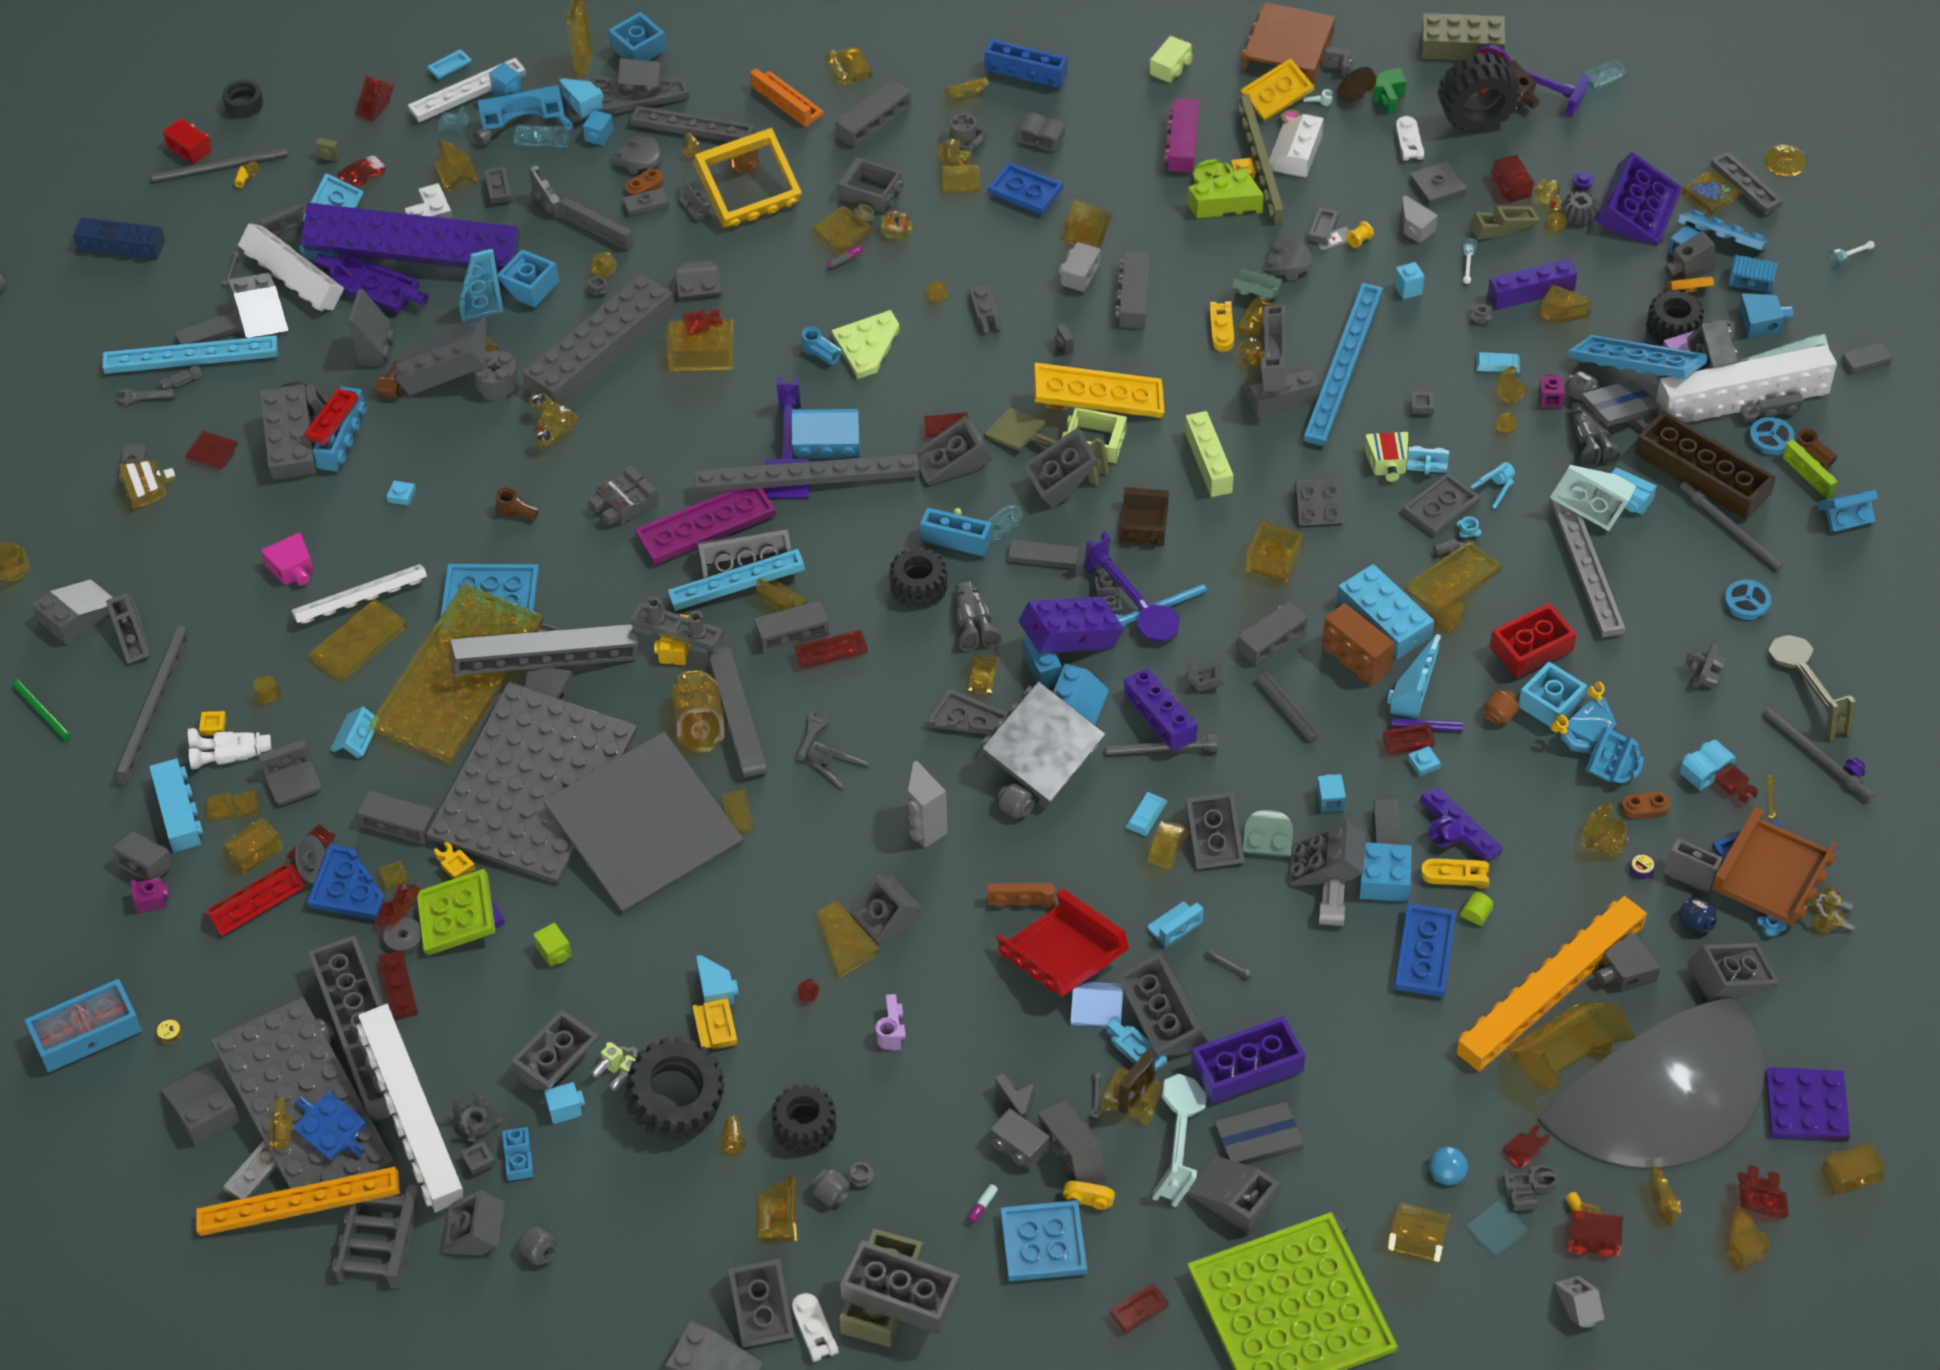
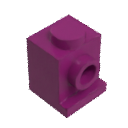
[1539,373,1565,408]
[131,877,170,914]

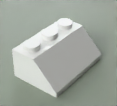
[1269,114,1324,178]

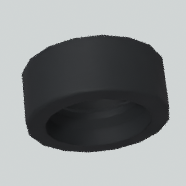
[222,80,263,117]

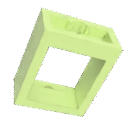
[1062,407,1127,464]

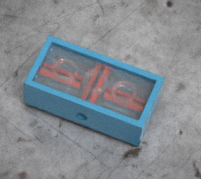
[25,979,142,1073]

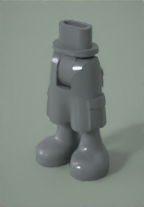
[1571,402,1621,468]
[955,581,1002,652]

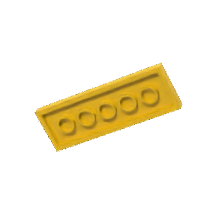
[1033,363,1164,418]

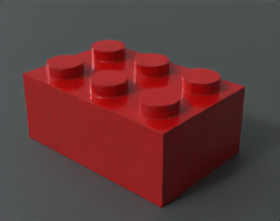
[1490,603,1577,679]

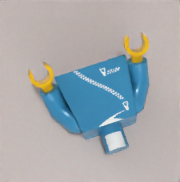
[1551,681,1617,755]

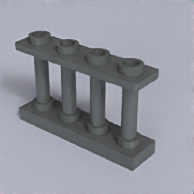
[332,1184,422,1289]

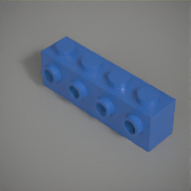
[984,39,1068,89]

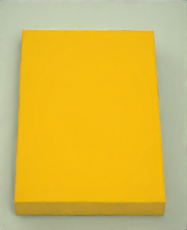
[1240,58,1314,122]

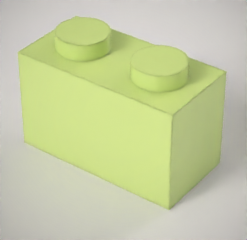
[1150,36,1193,83]

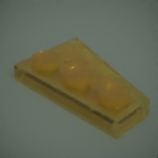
[817,900,880,978]

